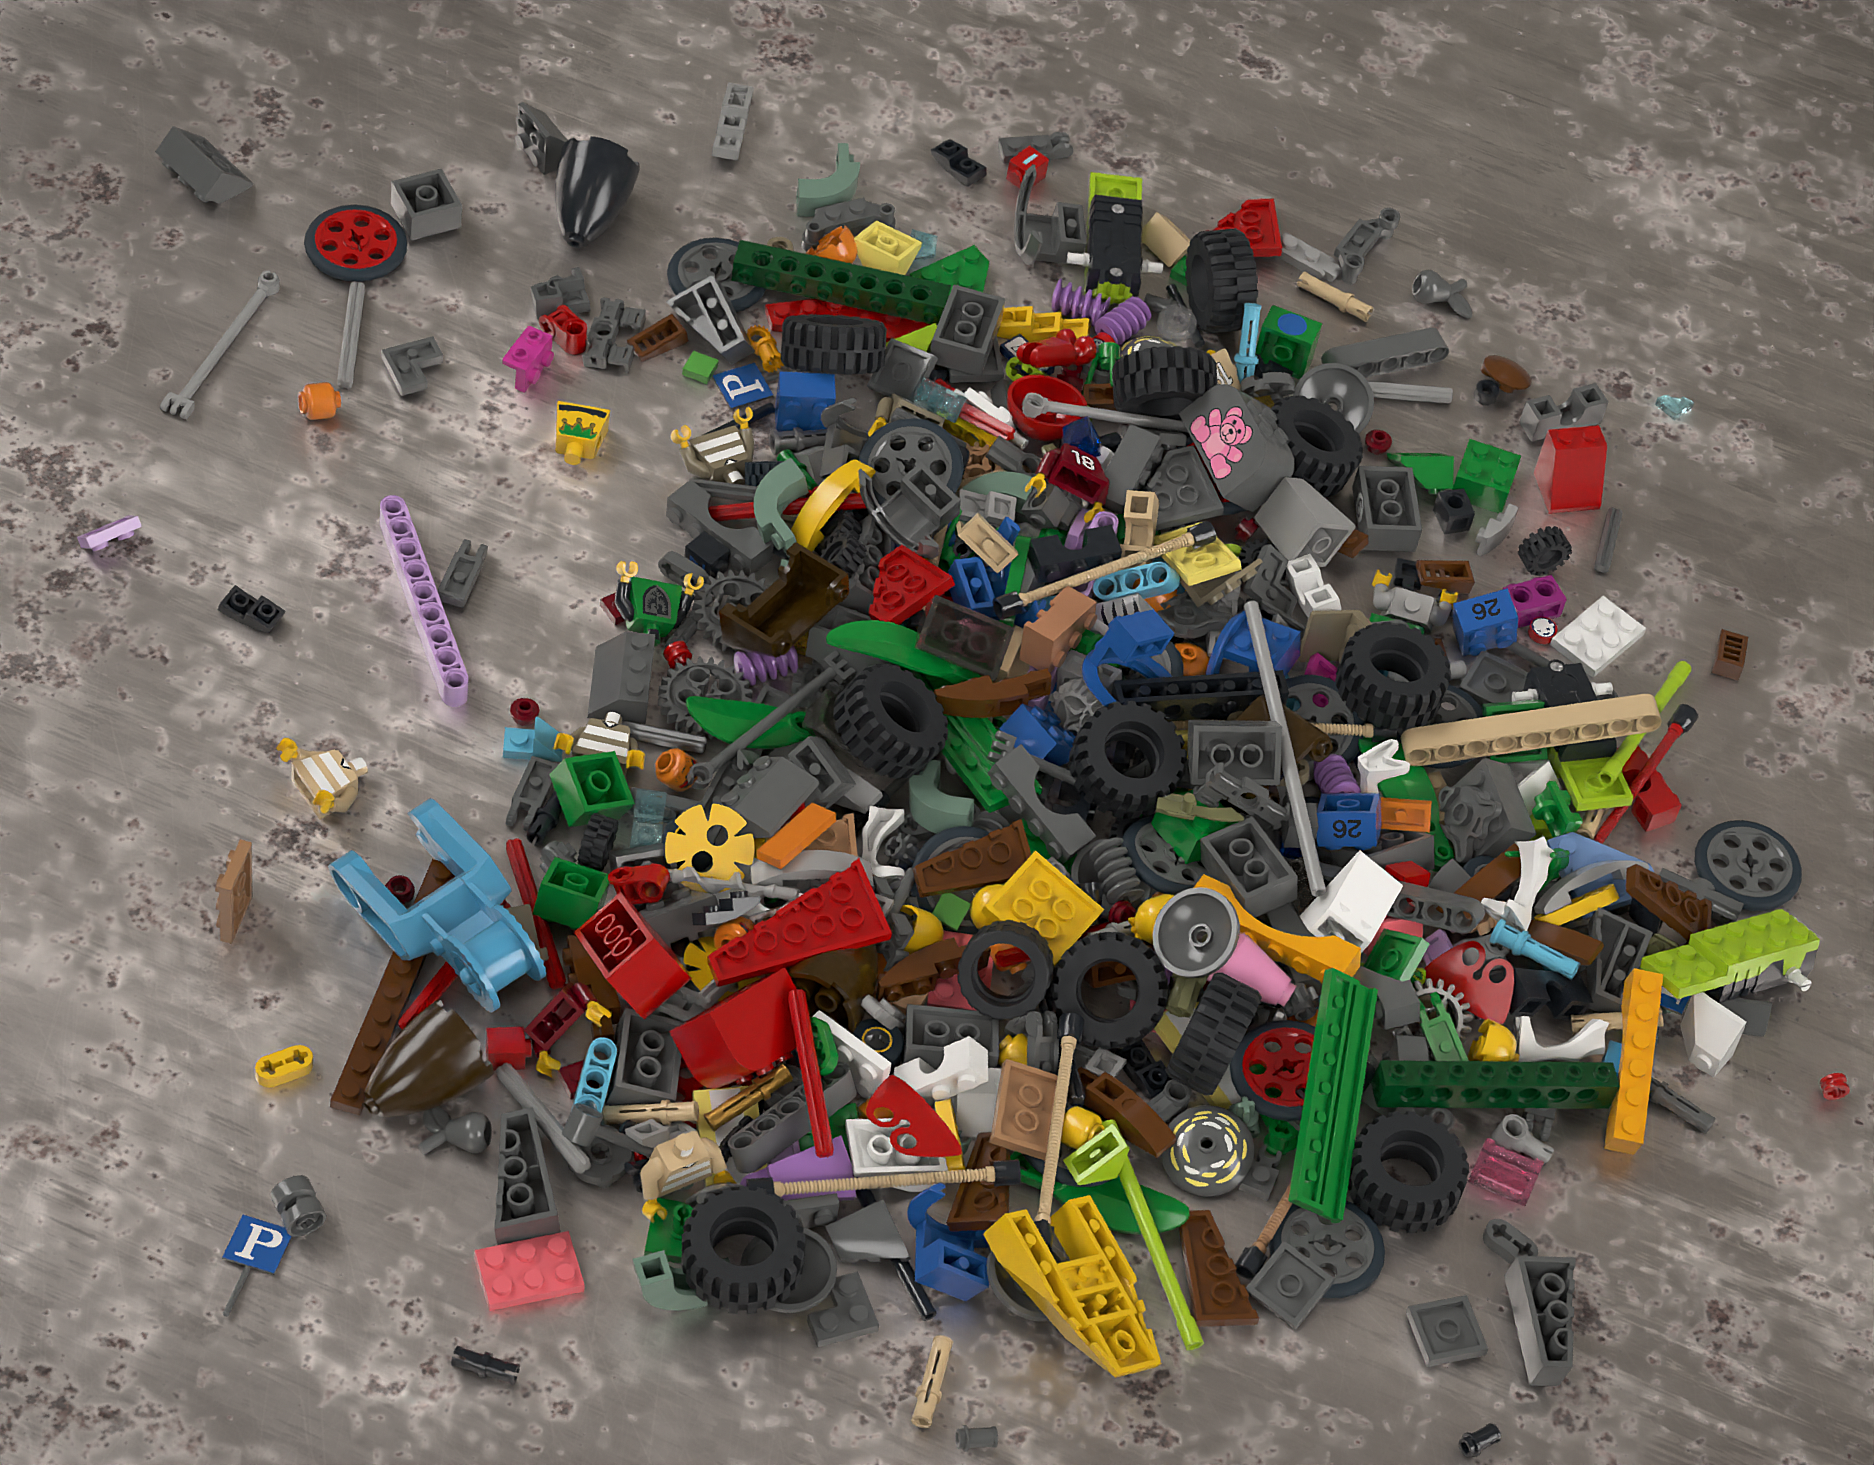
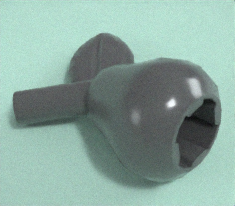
[1412,269,1472,319]
[418,1107,492,1155]

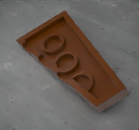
[913,819,1031,898]
[1625,864,1712,943]
[946,1132,1010,1232]
[1179,1210,1260,1327]

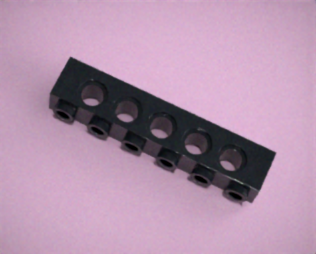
[1111,670,1289,722]

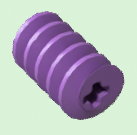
[1051,279,1111,327]
[1094,296,1152,345]
[734,645,798,686]
[1314,754,1361,794]

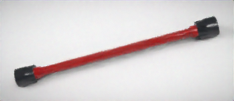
[1556,704,1699,895]

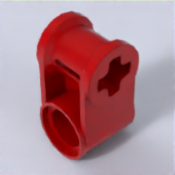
[538,304,587,355]
[608,863,670,905]

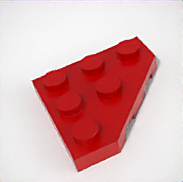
[1206,198,1282,257]
[869,545,955,625]

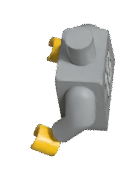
[1372,570,1458,633]

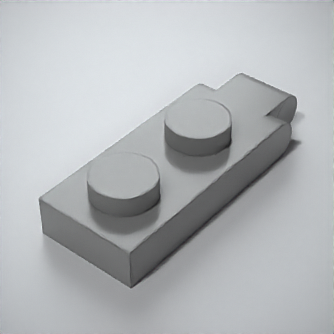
[1276,232,1342,282]
[861,995,906,1035]

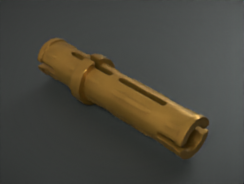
[704,1063,793,1132]

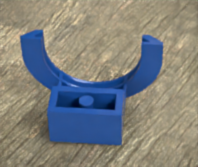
[947,517,1046,628]
[1082,609,1175,708]
[1206,610,1300,676]
[907,1183,990,1302]

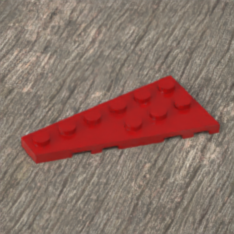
[765,299,932,342]
[707,858,892,987]

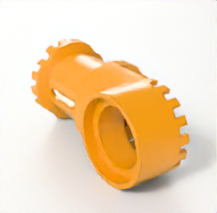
[747,325,784,373]

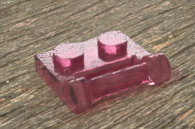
[1468,1137,1544,1207]

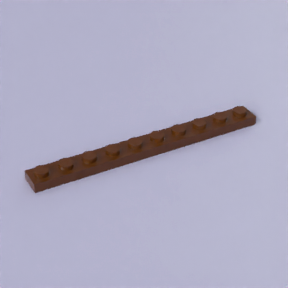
[330,859,455,1116]

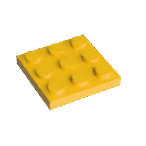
[981,851,1105,966]

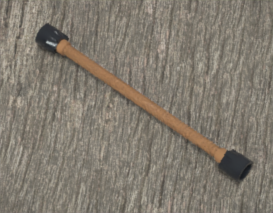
[1235,1062,1376,1280]

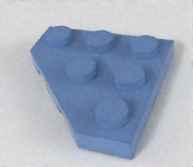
[1546,832,1655,919]

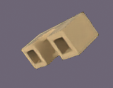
[1120,490,1159,570]

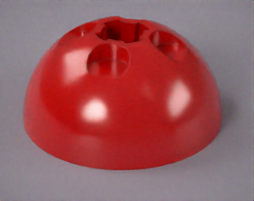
[1007,375,1087,441]

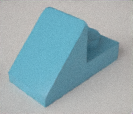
[503,716,563,762]

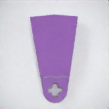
[740,1136,856,1201]

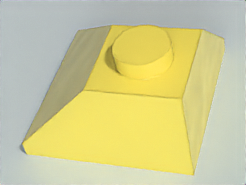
[853,220,923,275]

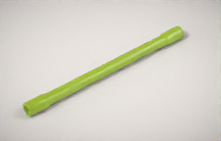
[1597,661,1691,786]
[1102,1119,1204,1351]

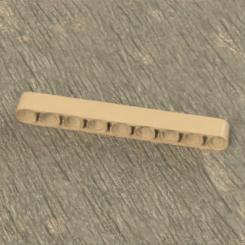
[1400,694,1662,766]

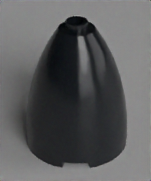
[555,136,640,248]

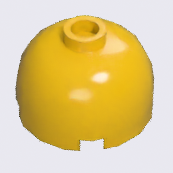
[1467,1019,1520,1062]

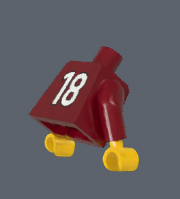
[1025,443,1110,523]
[524,982,611,1077]

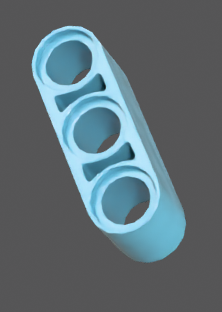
[1093,562,1180,602]
[571,1037,617,1113]

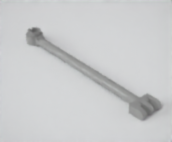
[160,271,280,420]
[1022,392,1189,433]

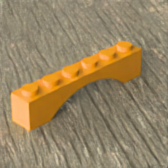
[1193,874,1361,984]
[1604,968,1664,1155]

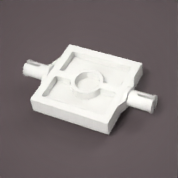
[952,388,1029,450]

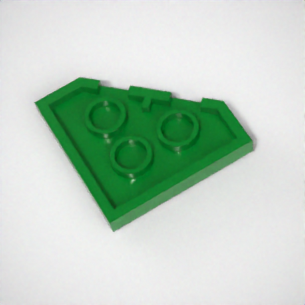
[910,245,990,295]

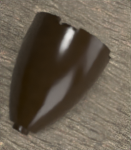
[787,944,878,1034]
[363,999,494,1118]

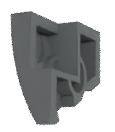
[531,267,590,319]
[825,1199,911,1263]

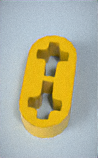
[255,1045,313,1088]

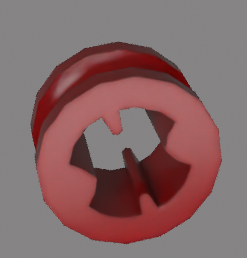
[663,641,692,669]
[1820,1073,1850,1100]

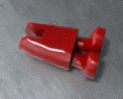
[1016,329,1096,368]

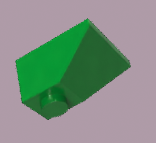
[1387,453,1454,494]

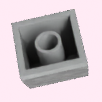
[1254,477,1356,567]

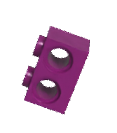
[1502,575,1567,628]

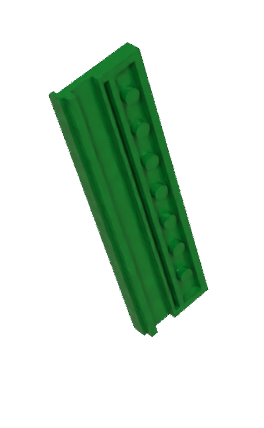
[899,665,1042,814]
[1288,968,1378,1224]

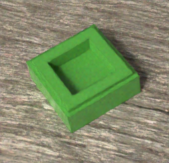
[682,351,719,384]
[932,893,971,932]

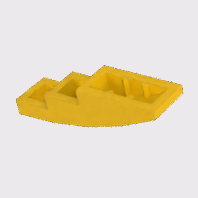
[997,306,1091,342]

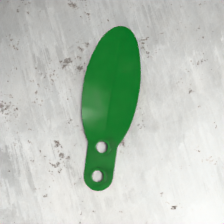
[826,620,993,684]
[686,696,841,749]
[1358,736,1454,872]
[1010,1151,1190,1234]

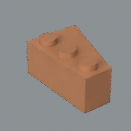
[1019,586,1097,673]

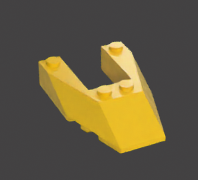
[983,1195,1161,1378]

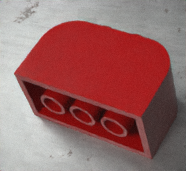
[574,892,692,1020]
[669,967,797,1089]

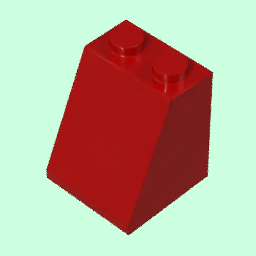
[1533,425,1607,514]

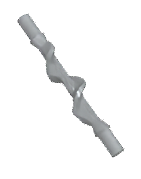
[668,867,799,901]

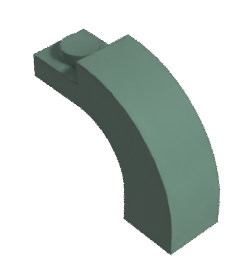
[796,143,860,217]
[753,458,809,557]
[955,471,1034,539]
[909,760,974,834]
[633,1250,731,1311]

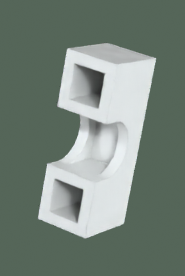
[1285,554,1342,619]
[894,1036,988,1105]

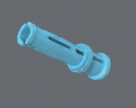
[1234,303,1262,383]
[1489,919,1580,980]

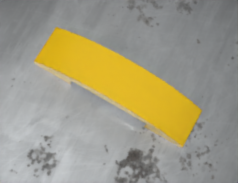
[791,459,876,552]

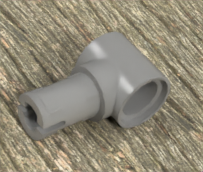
[1491,1114,1554,1166]

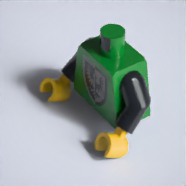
[614,561,704,647]

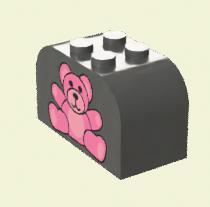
[1179,384,1294,512]

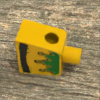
[555,401,610,465]

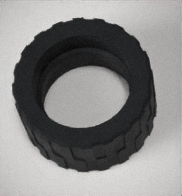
[957,920,1054,1020]

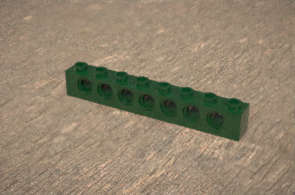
[731,240,951,326]
[1371,1060,1620,1109]

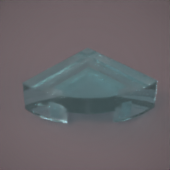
[1655,395,1694,420]

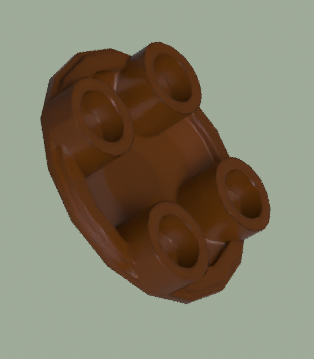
[1480,355,1532,394]

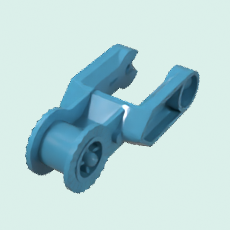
[328,798,547,1013]

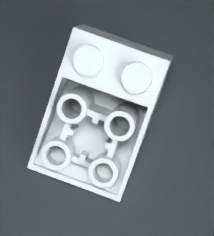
[1300,851,1403,953]

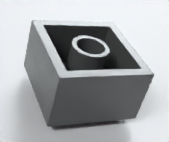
[391,168,462,240]

